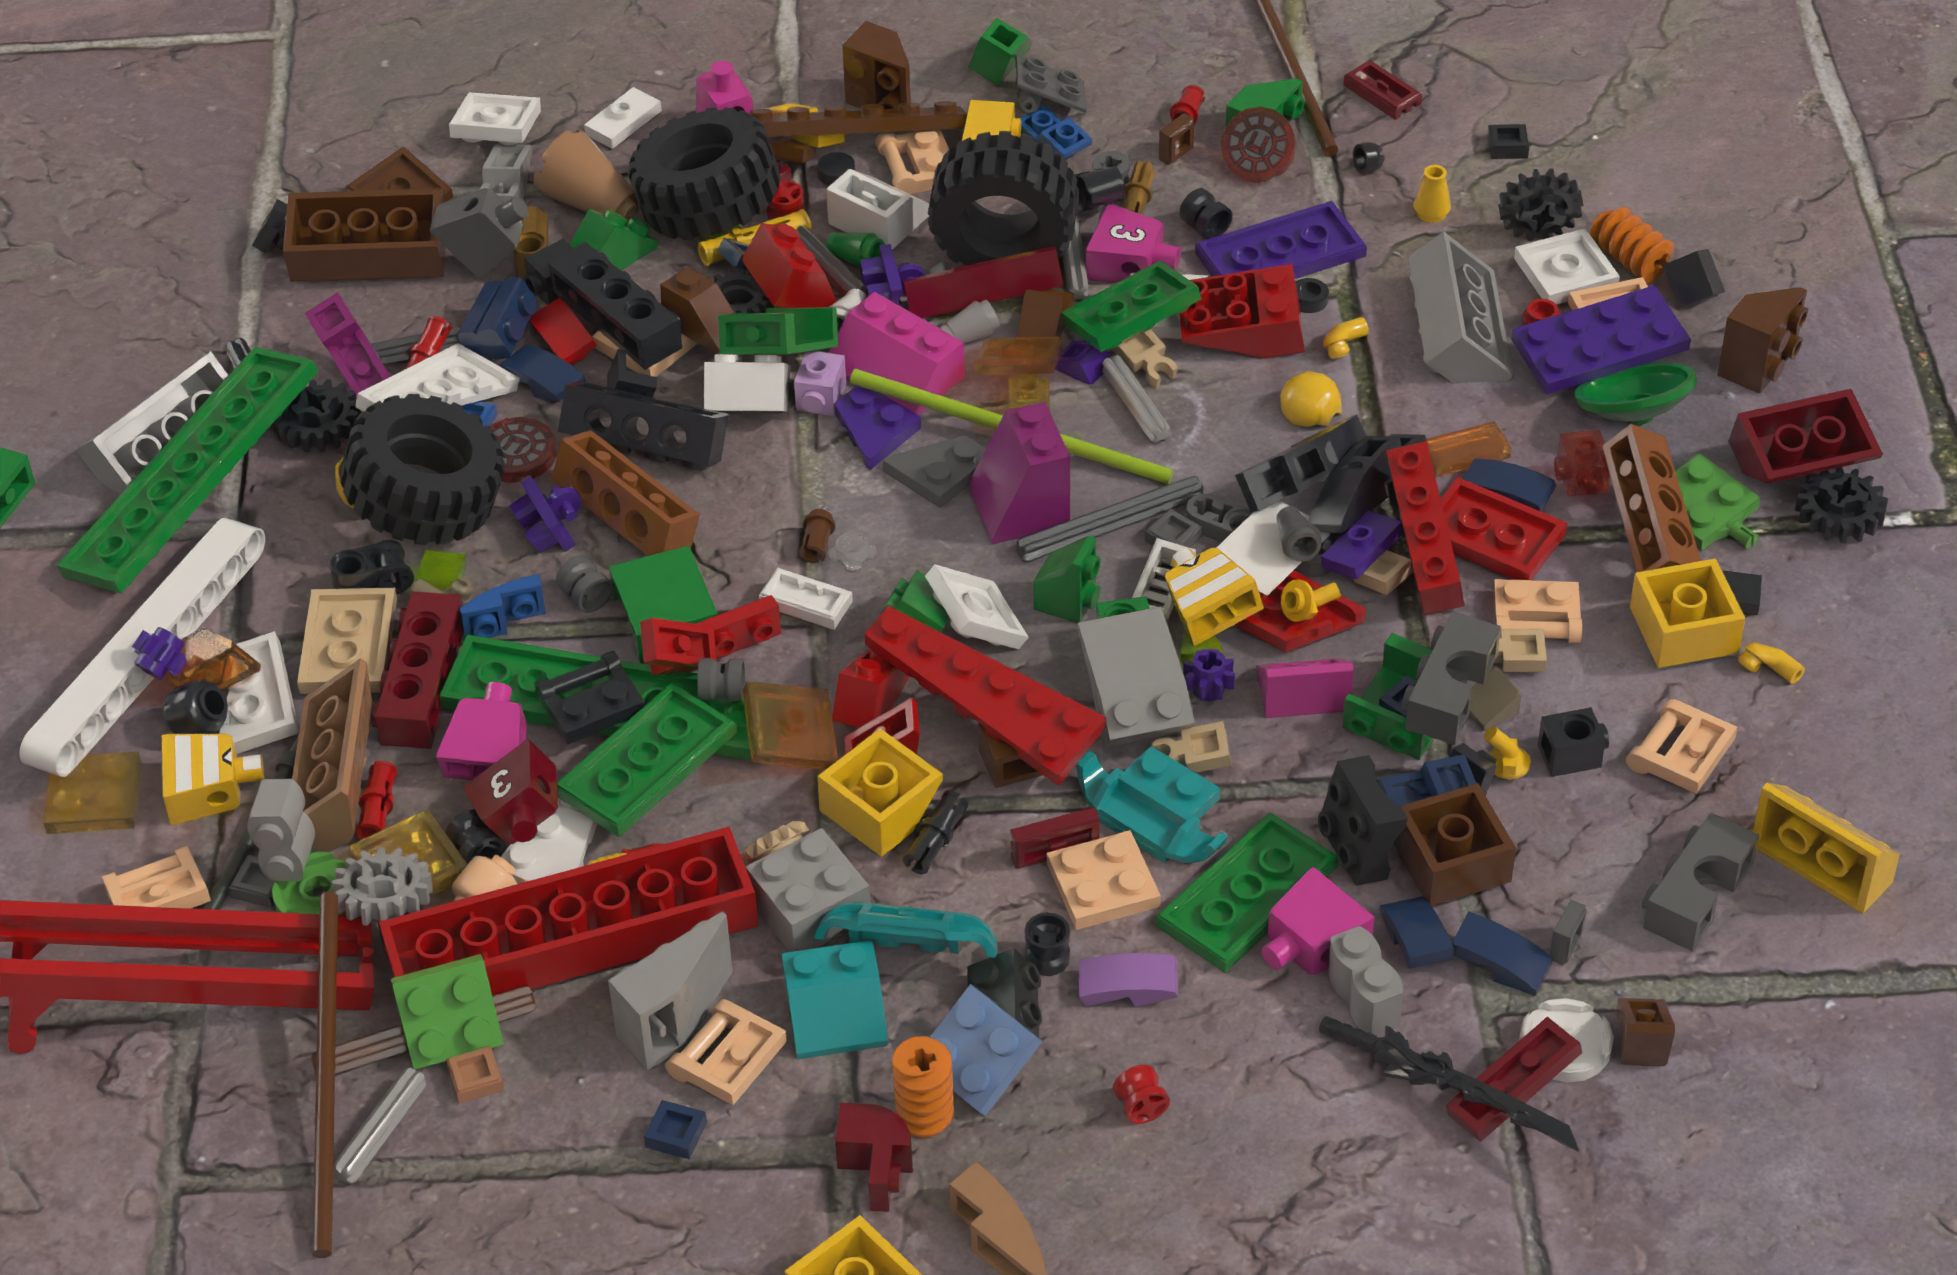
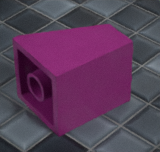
[968,402,1070,544]

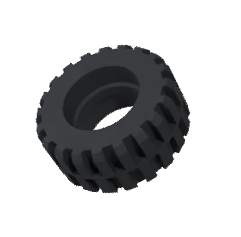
[628,107,781,240]
[927,131,1079,266]
[340,394,505,545]

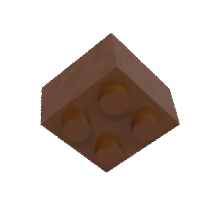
[1394,783,1516,906]

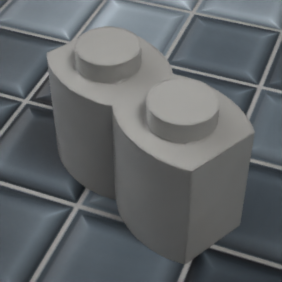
[247,779,315,881]
[1328,926,1403,1035]

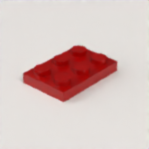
[1441,477,1568,580]

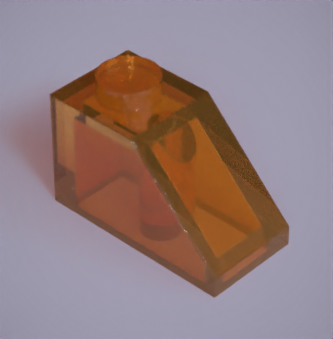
[167,627,261,691]

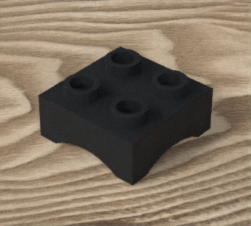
[1318,755,1408,886]

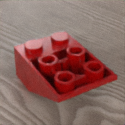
[1179,264,1305,358]

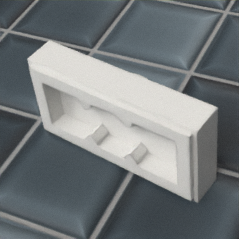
[584,87,662,149]
[759,568,853,630]

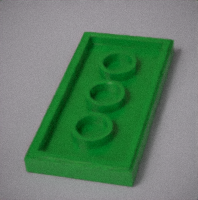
[557,683,737,837]
[1156,812,1339,973]

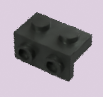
[967,948,1042,1038]

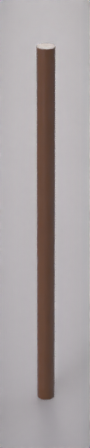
[1254,0,1338,157]
[312,892,338,1258]

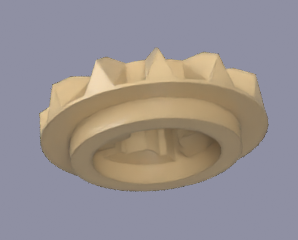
[742,821,810,865]

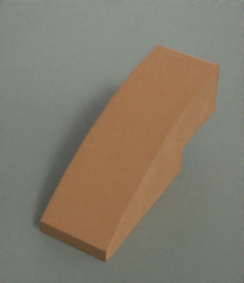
[949,1161,1047,1275]

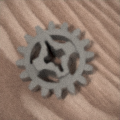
[332,847,432,926]

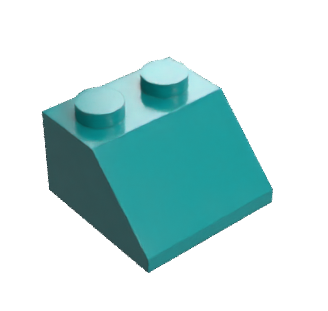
[782,940,888,1059]

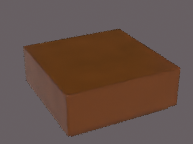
[1159,113,1194,165]
[770,137,816,164]

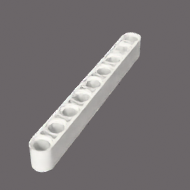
[19,518,265,777]

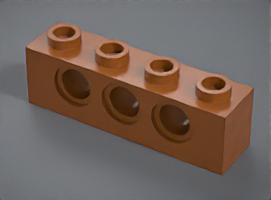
[1602,424,1701,572]
[551,430,700,556]

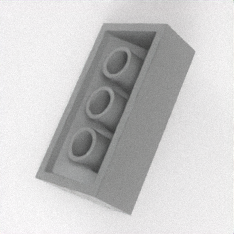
[1408,231,1514,383]
[76,351,229,495]

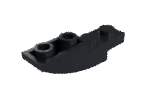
[1235,414,1366,513]
[1309,434,1426,536]

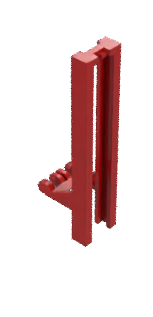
[0,900,375,1054]

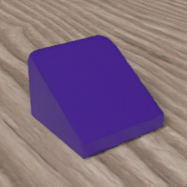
[1052,340,1110,384]

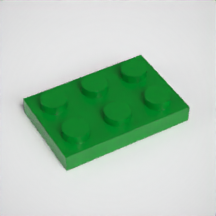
[1061,260,1202,352]

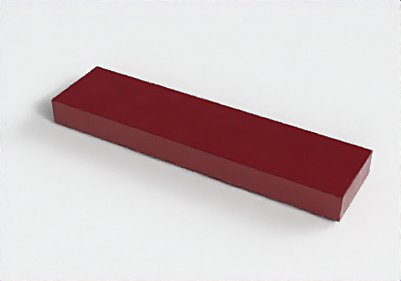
[903,246,1064,318]

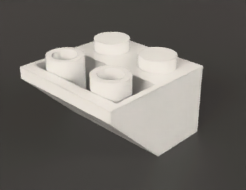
[826,169,929,249]
[704,354,791,412]

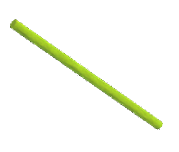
[850,368,1174,484]

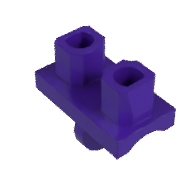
[860,244,925,307]
[509,476,582,554]

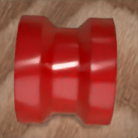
[767,180,804,220]
[1113,1065,1170,1124]

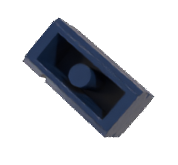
[457,277,537,361]

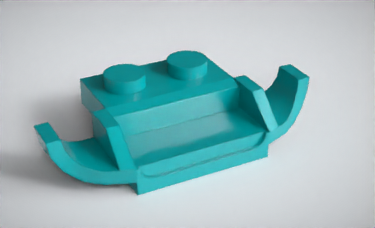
[1076,746,1228,863]
[814,902,998,958]

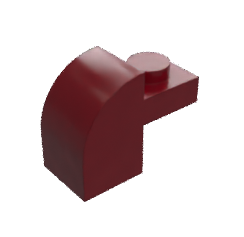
[835,1102,913,1212]

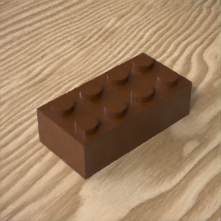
[283,188,446,282]

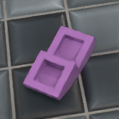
[1079,953,1178,1007]

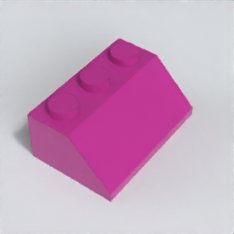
[829,292,965,415]

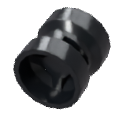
[1179,188,1233,239]
[445,809,505,866]
[1025,912,1070,976]

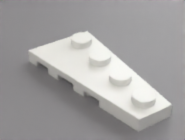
[355,343,520,412]

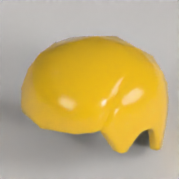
[1280,371,1342,427]

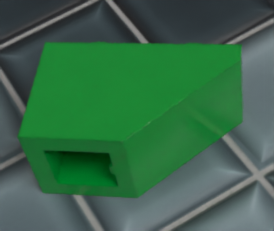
[968,18,1032,86]
[1225,78,1305,150]
[569,209,660,270]
[1033,535,1101,623]
[880,570,949,632]

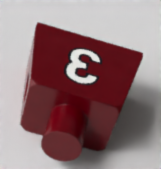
[463,739,558,845]

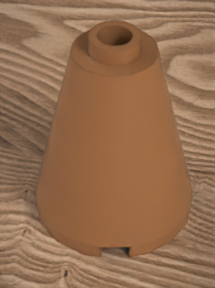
[534,129,639,222]

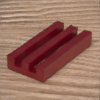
[1343,60,1422,120]
[1010,807,1100,869]

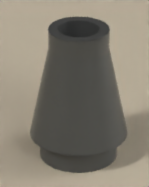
[1276,506,1322,562]

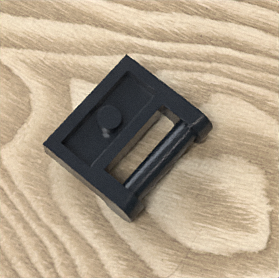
[534,650,645,745]

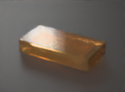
[1426,421,1511,477]

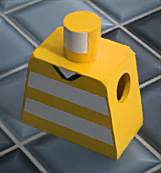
[1165,548,1264,646]
[162,734,265,825]

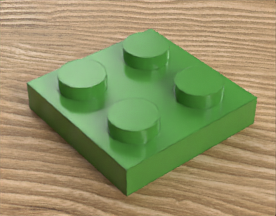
[390,954,504,1069]

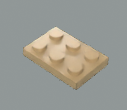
[297,588,397,694]

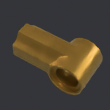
[513,206,549,280]

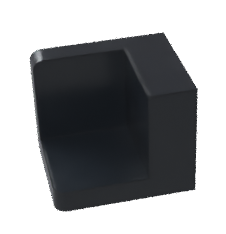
[1662,249,1725,308]
[607,349,657,397]

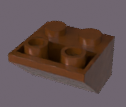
[842,21,911,109]
[1717,287,1808,394]

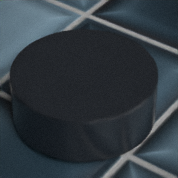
[818,152,855,186]
[1296,278,1329,313]

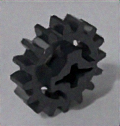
[1498,168,1584,241]
[274,379,361,452]
[1795,467,1888,543]

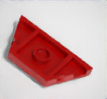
[1235,570,1366,652]

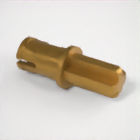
[1121,161,1155,215]

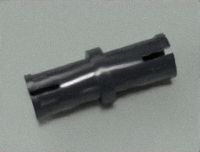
[902,790,968,874]

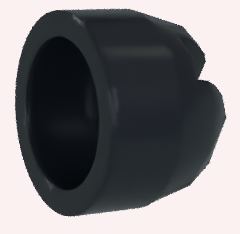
[1353,142,1385,174]

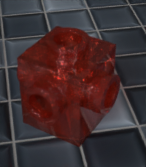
[1554,429,1610,497]

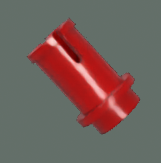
[1170,85,1205,124]

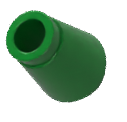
[826,232,885,268]

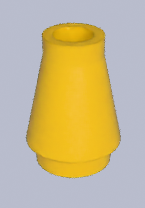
[1413,165,1451,223]

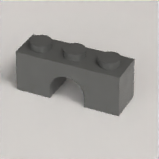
[1401,611,1501,745]
[1642,812,1759,951]

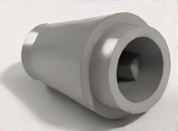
[939,300,1000,344]

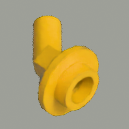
[1281,580,1341,622]
[1484,726,1531,780]

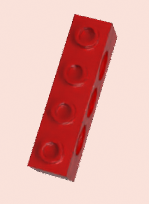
[1386,441,1465,615]

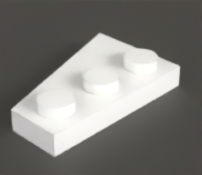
[219,631,299,754]
[501,798,597,884]

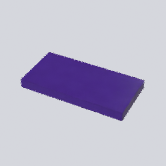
[1195,201,1367,279]

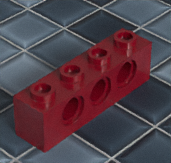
[371,591,464,749]

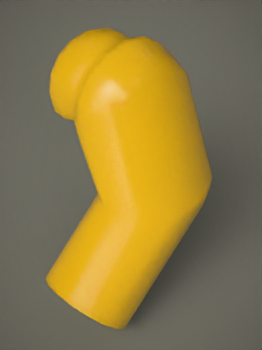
[1323,317,1369,359]
[1738,642,1805,684]

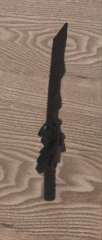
[1319,1016,1579,1152]

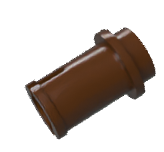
[799,509,836,563]

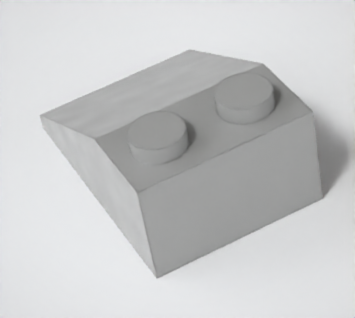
[1077,607,1195,749]

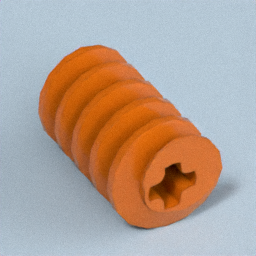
[1589,206,1675,285]
[892,1036,954,1138]

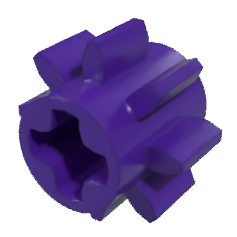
[132,627,187,680]
[1183,649,1235,701]

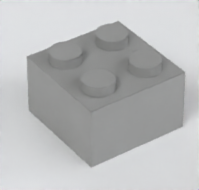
[745,828,870,952]

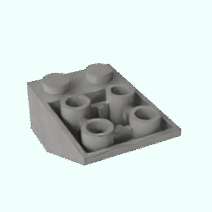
[608,911,733,1071]

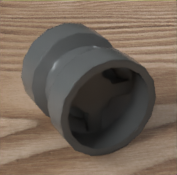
[556,555,614,613]
[697,658,745,702]

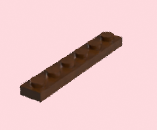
[750,101,967,137]

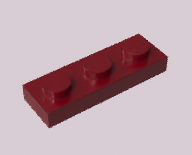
[1445,1016,1583,1142]

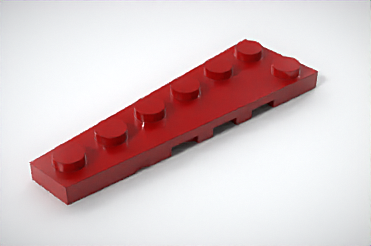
[864,606,1106,785]

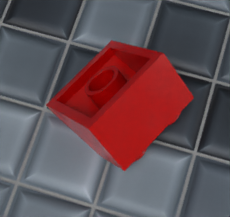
[742,223,836,308]

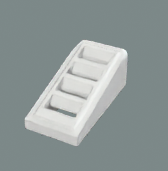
[1132,538,1196,623]

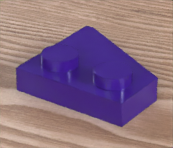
[835,386,921,470]

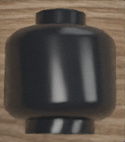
[163,679,228,734]

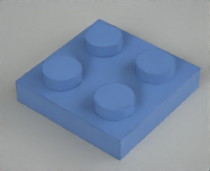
[930,984,1043,1116]

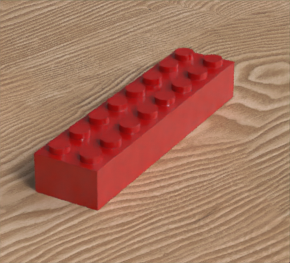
[379,826,758,996]

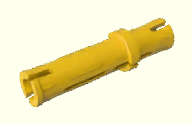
[698,209,812,266]

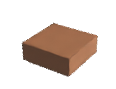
[446,1046,504,1104]

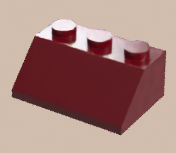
[1728,389,1883,484]

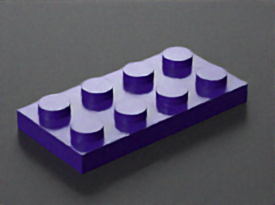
[1511,285,1691,395]

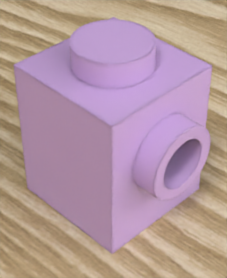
[794,351,846,416]

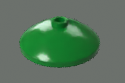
[1575,363,1697,425]

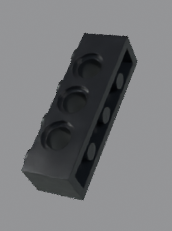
[548,242,683,370]
[558,381,729,470]

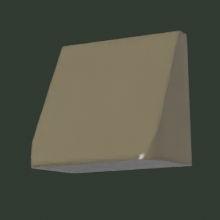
[1469,667,1521,730]

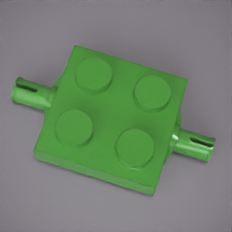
[1675,453,1760,552]

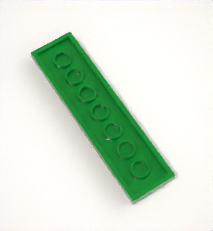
[56,347,319,593]
[440,634,793,764]

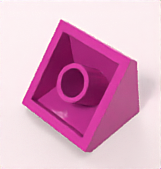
[1256,658,1354,718]

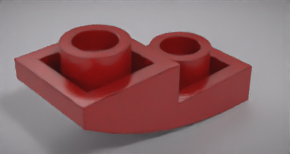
[529,297,597,364]

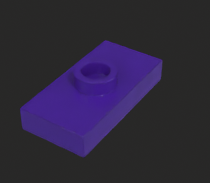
[1321,511,1404,580]

